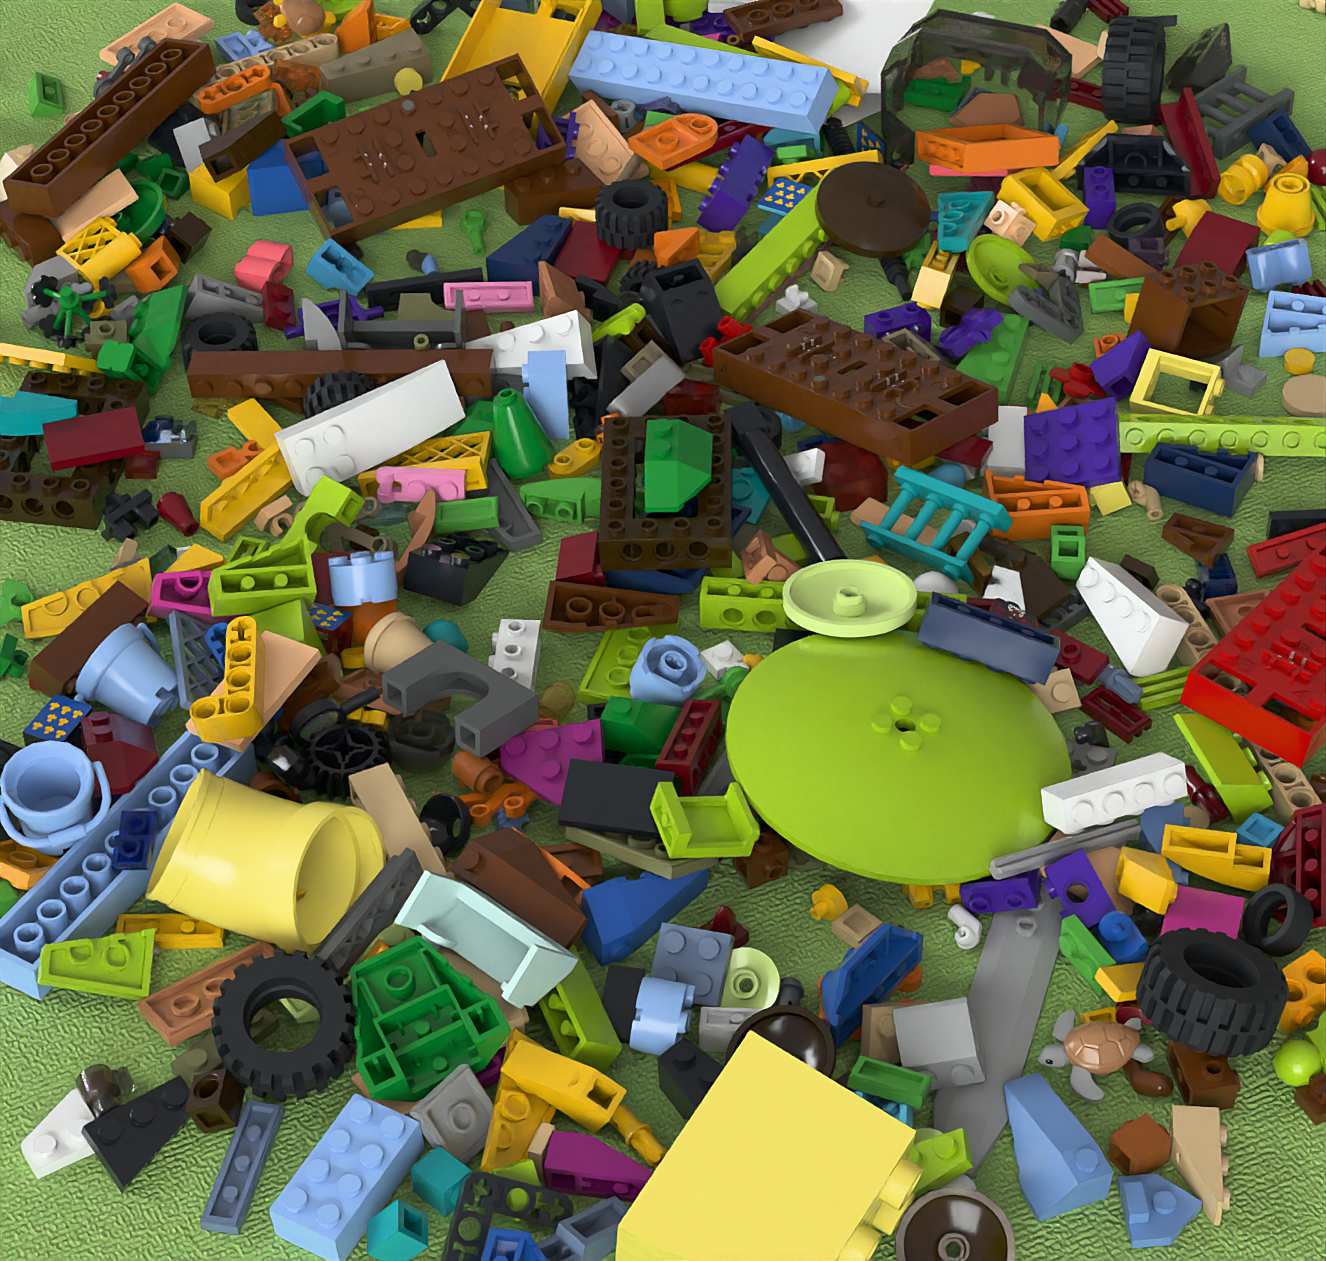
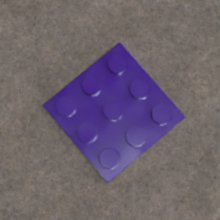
[1024,397,1122,488]

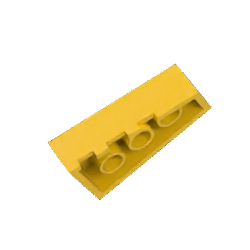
[188,163,251,221]

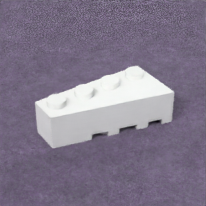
[465,310,597,380]
[1076,557,1189,677]

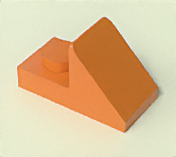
[654,227,700,268]

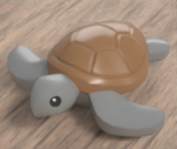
[1038,1010,1154,1103]

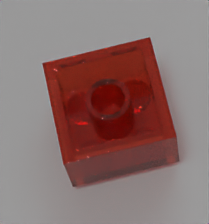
[806,440,888,513]

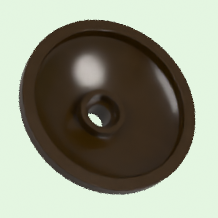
[725,1005,836,1079]
[895,1187,1016,1261]

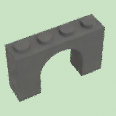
[382,639,539,759]

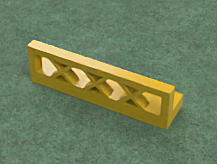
[766,149,883,189]
[200,440,294,543]

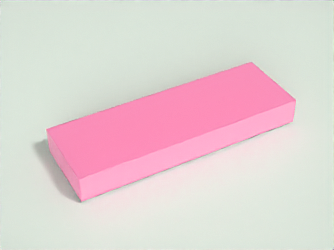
[443,281,534,313]

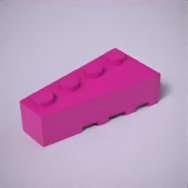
[147,570,250,626]

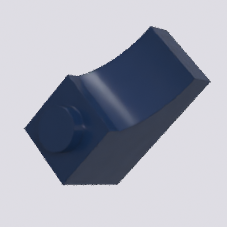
[1246,108,1312,164]

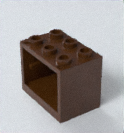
[1126,260,1250,360]

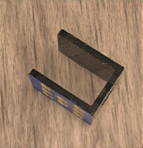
[856,111,915,166]

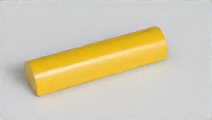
[642,159,721,196]

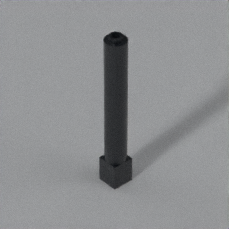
[724,401,848,564]

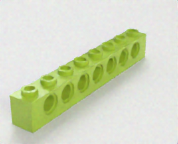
[1119,413,1326,457]
[700,576,967,633]

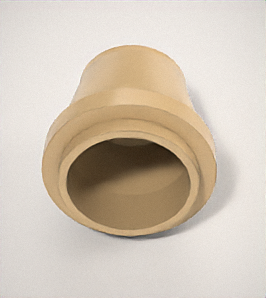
[364,612,434,674]

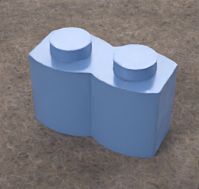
[1245,238,1313,292]

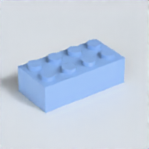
[269,1093,425,1261]

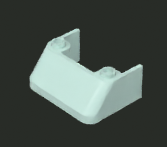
[395,870,579,1009]

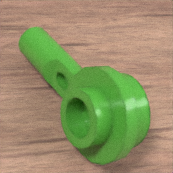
[460,209,488,256]
[691,666,751,700]

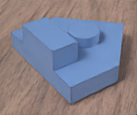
[1117,1173,1203,1248]

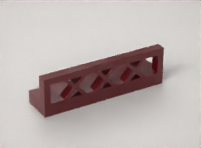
[1158,87,1221,200]
[655,699,723,797]

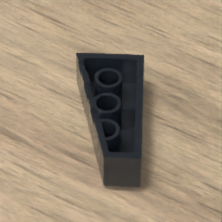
[657,1037,725,1121]

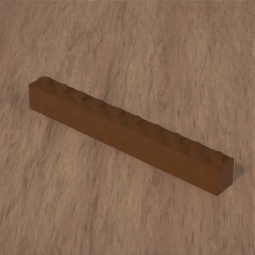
[186,349,497,398]

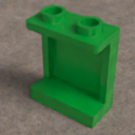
[281,90,346,139]

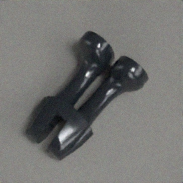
[251,717,316,791]

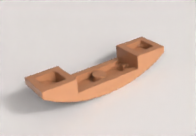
[394,489,436,589]

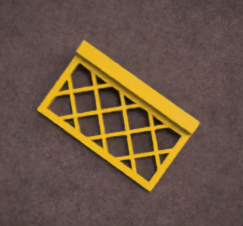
[752,36,869,109]
[357,431,493,505]

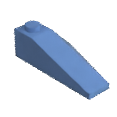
[1003,1072,1113,1222]

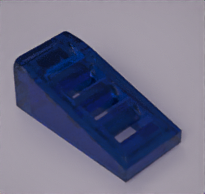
[1194,553,1238,602]

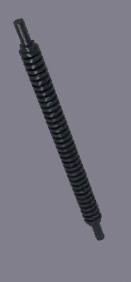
[822,115,913,301]

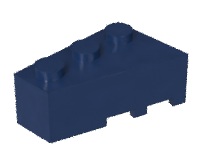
[486,214,572,297]
[1143,442,1259,518]

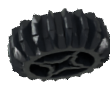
[300,720,392,802]

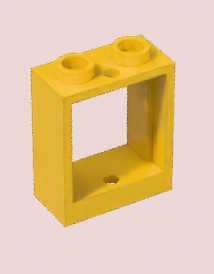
[996,166,1090,242]

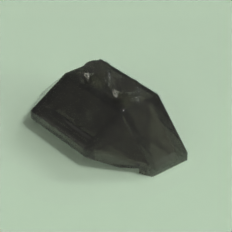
[1162,23,1232,96]

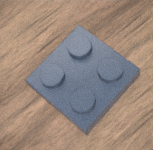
[650,922,735,1007]

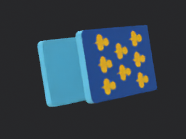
[758,177,813,237]

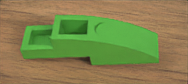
[520,478,645,524]

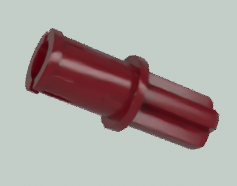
[1185,765,1228,823]

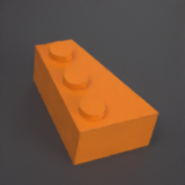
[982,469,1090,543]

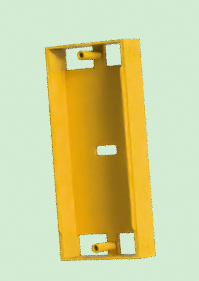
[439,0,602,190]

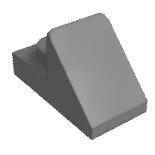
[1207,344,1268,398]

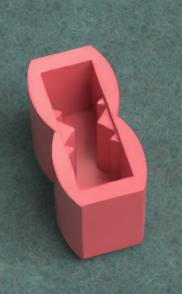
[234,239,294,293]

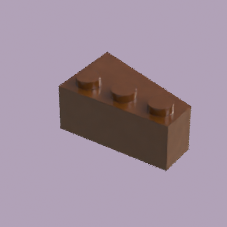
[504,158,605,226]

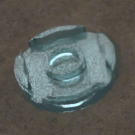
[356,497,408,526]

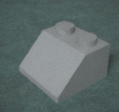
[893,997,986,1091]

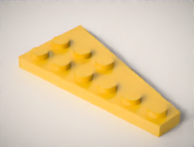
[0,343,106,377]

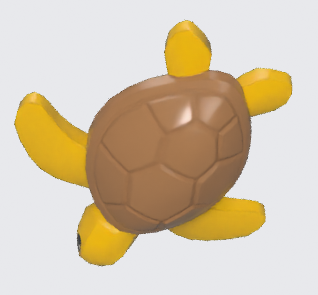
[273,0,336,38]

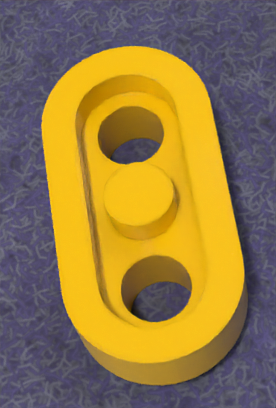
[548,438,601,480]

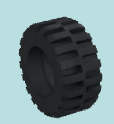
[1101,15,1166,125]
[1136,927,1289,1058]
[211,949,357,1101]

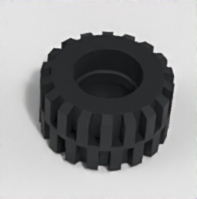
[595,179,668,250]
[180,312,258,373]
[303,370,377,420]

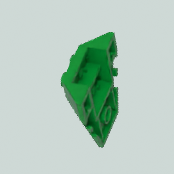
[350,935,511,1102]

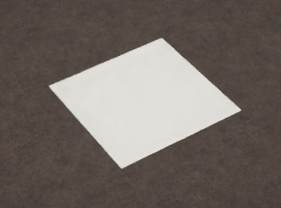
[773,0,934,93]

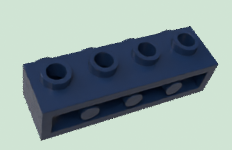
[917,591,1060,685]

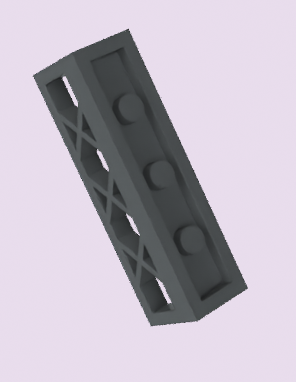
[308,847,424,977]

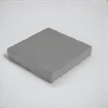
[409,1064,494,1165]

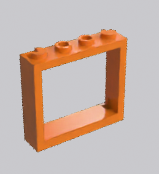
[916,122,1061,174]

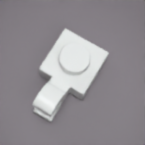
[700,640,749,680]

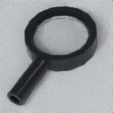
[289,686,380,747]

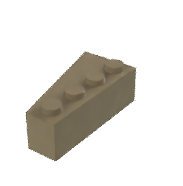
[319,28,433,104]

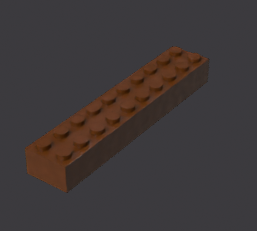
[2,38,217,218]

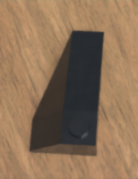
[567,334,635,440]

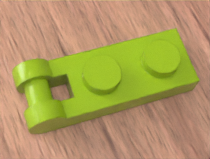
[591,303,646,343]

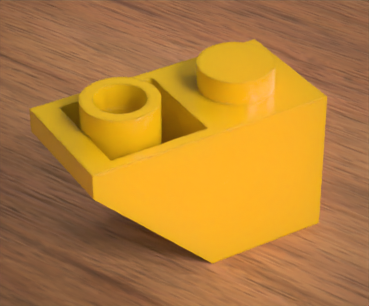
[1113,846,1178,915]

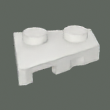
[20,1088,95,1179]

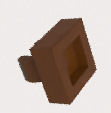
[1294,1073,1326,1125]

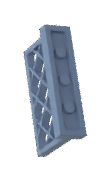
[168,609,226,711]

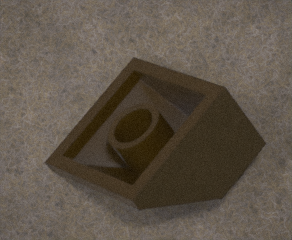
[983,550,1072,622]

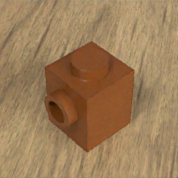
[1108,1113,1172,1176]

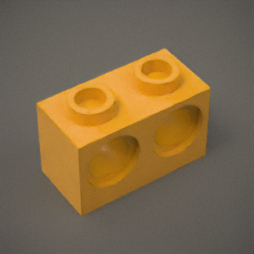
[1278,949,1326,1035]

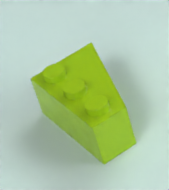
[208,532,317,617]

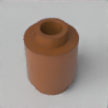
[452,749,503,796]

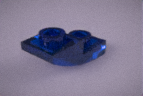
[111,811,159,870]

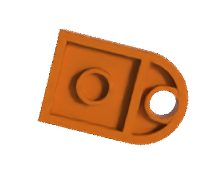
[627,113,718,171]

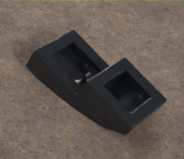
[574,274,620,322]
[602,965,646,1044]

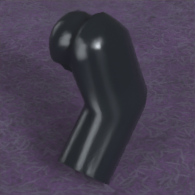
[1182,578,1211,621]
[1074,720,1110,748]

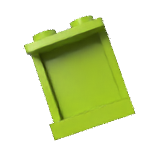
[650,782,760,859]

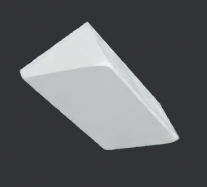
[699,1007,763,1052]

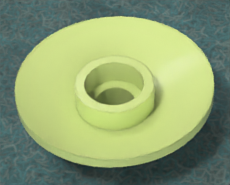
[720,947,781,1009]

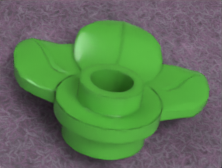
[0,579,37,625]

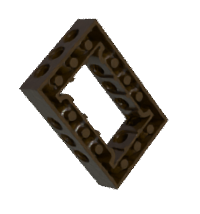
[0,371,150,530]
[598,413,732,571]

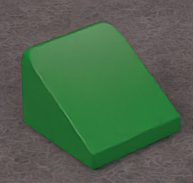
[134,153,175,182]
[156,167,191,200]

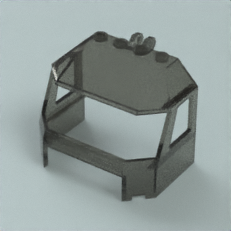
[880,9,1072,136]

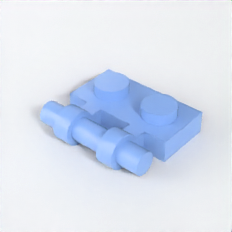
[215,29,275,63]

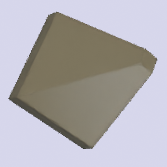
[1018,263,1059,292]

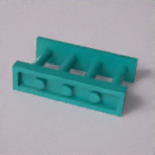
[859,465,1013,584]

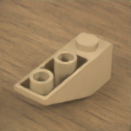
[1169,1105,1230,1225]

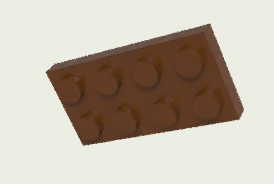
[723,0,843,43]

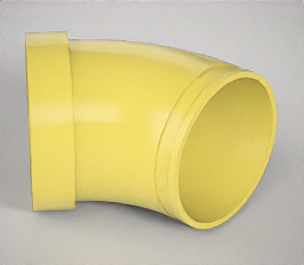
[146,768,387,958]

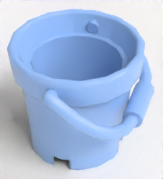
[74,623,180,731]
[0,740,112,856]

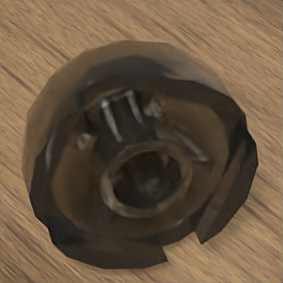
[387,709,456,775]

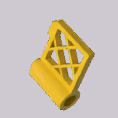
[56,215,143,290]

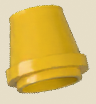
[1256,173,1315,238]

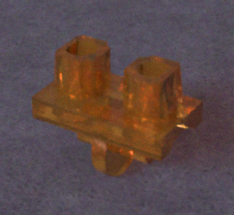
[271,58,320,93]

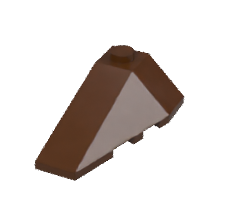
[542,580,681,635]
[450,827,590,950]

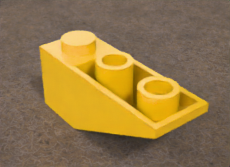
[500,1039,627,1134]

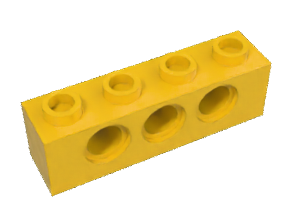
[911,240,961,310]

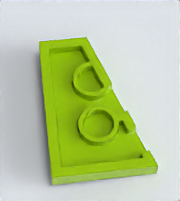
[37,928,155,1000]

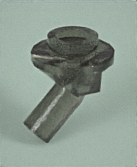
[1129,903,1162,937]

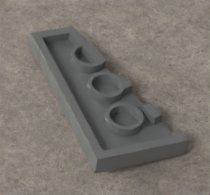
[466,458,542,552]

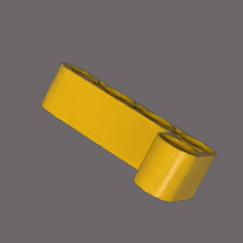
[189,616,265,743]

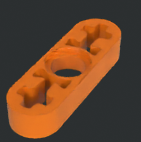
[198,65,272,114]

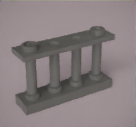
[1194,66,1295,160]

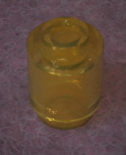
[538,681,576,727]

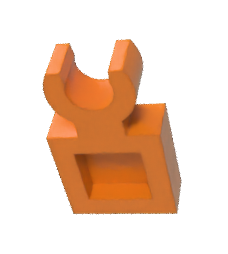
[206,440,265,481]

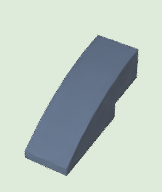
[536,1195,630,1261]

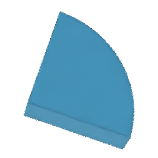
[1054,124,1069,153]

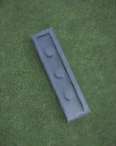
[200,1100,284,1235]

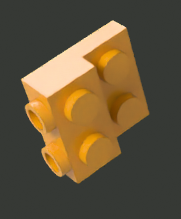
[0,839,60,890]

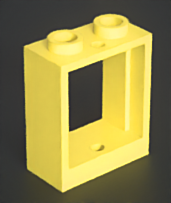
[1129,348,1225,415]

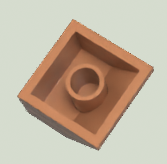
[538,261,592,326]

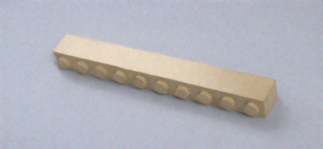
[348,762,529,1049]

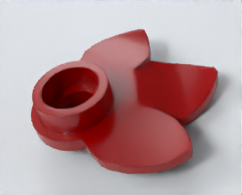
[1049,362,1106,399]

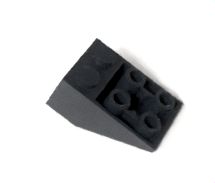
[638,258,724,364]
[403,531,509,607]

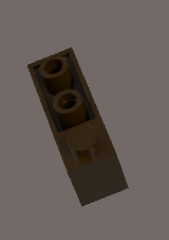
[198,108,288,183]

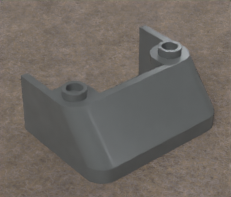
[337,290,469,350]

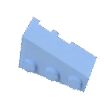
[1259,290,1326,358]
[522,350,569,440]

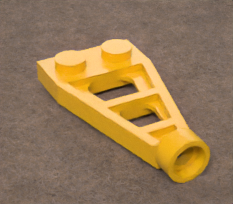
[694,228,743,284]

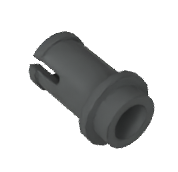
[777,977,804,1007]

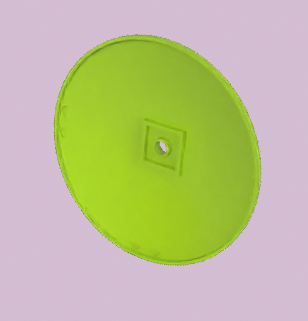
[725,629,1072,885]

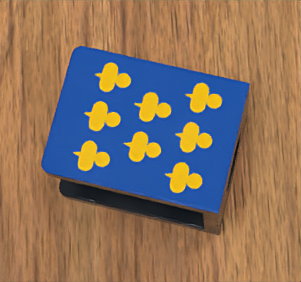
[22,694,92,752]

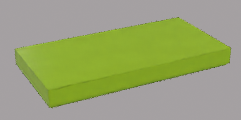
[577,617,681,704]

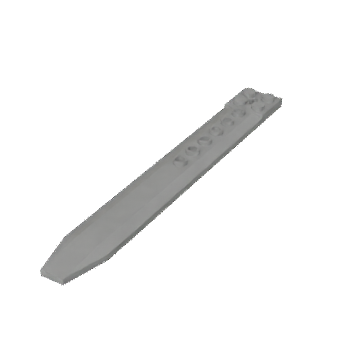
[933,739,1117,1180]

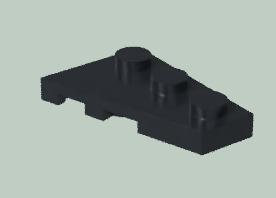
[81,1075,191,1193]

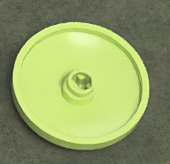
[783,559,917,637]

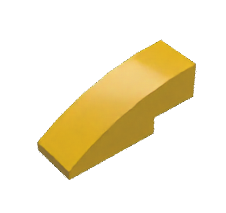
[1161,824,1272,892]

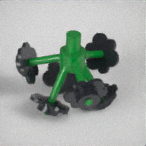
[31,275,117,350]

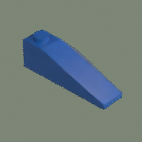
[580,868,709,967]

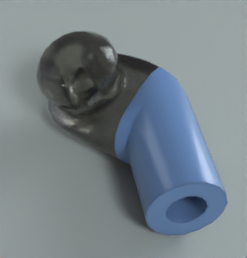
[406,249,440,275]

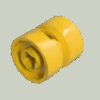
[1217,154,1269,205]

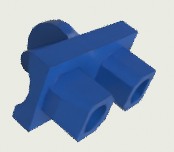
[1093,910,1150,965]

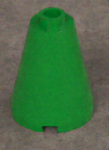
[493,388,556,479]

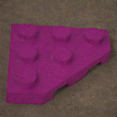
[500,719,606,808]

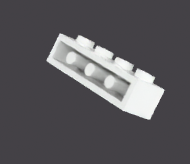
[488,619,542,692]
[1041,752,1188,834]

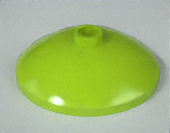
[966,234,1044,307]

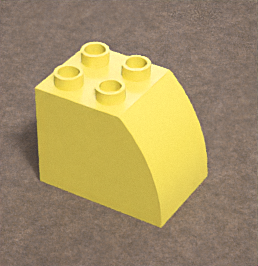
[615,1030,924,1261]

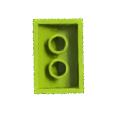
[1173,713,1274,825]

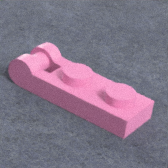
[376,466,466,503]

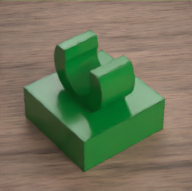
[0,633,29,679]

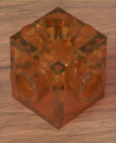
[253,0,294,44]

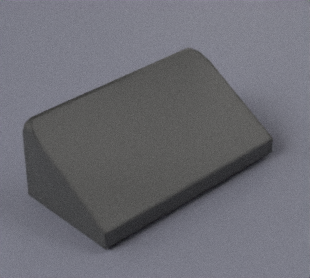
[132,435,198,459]

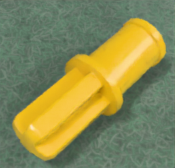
[609,1104,668,1168]

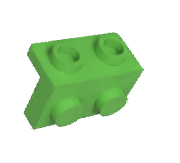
[1059,914,1116,997]

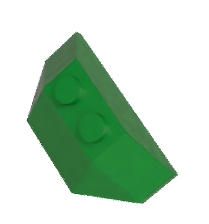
[128,284,188,375]
[644,419,713,513]

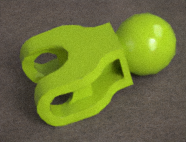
[1273,1010,1326,1086]

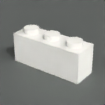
[980,406,1027,478]

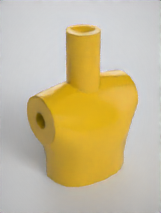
[1166,199,1212,238]

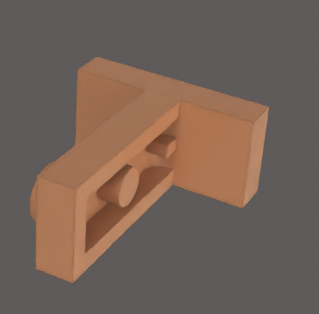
[740,529,802,586]

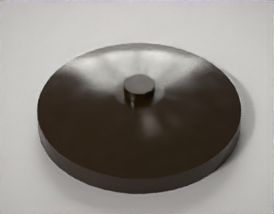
[815,161,931,259]

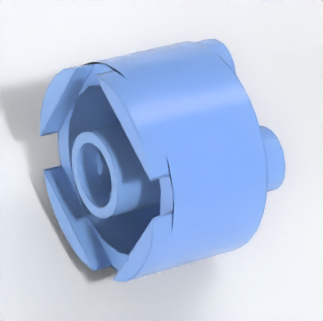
[327,551,398,606]
[629,635,706,708]
[630,977,696,1055]

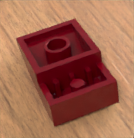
[1173,211,1261,279]

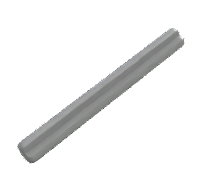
[989,817,1141,880]

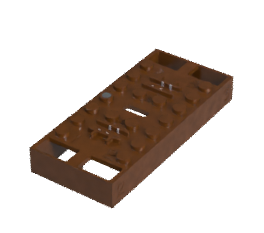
[284,53,567,247]
[712,308,999,467]

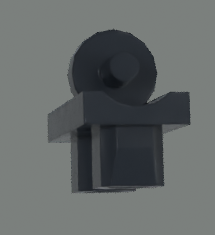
[101,489,160,544]

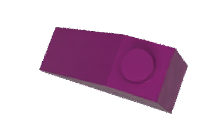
[544,1130,654,1202]

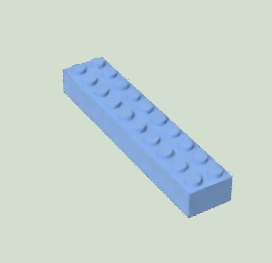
[568,30,839,135]
[0,730,257,1000]

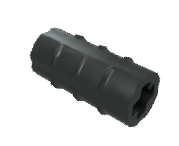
[1050,0,1090,34]

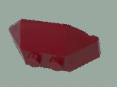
[80,712,159,798]
[1268,803,1326,929]

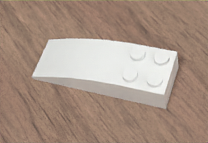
[274,360,466,497]

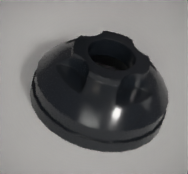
[419,793,473,857]

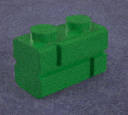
[96,340,163,396]

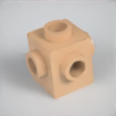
[983,200,1036,247]

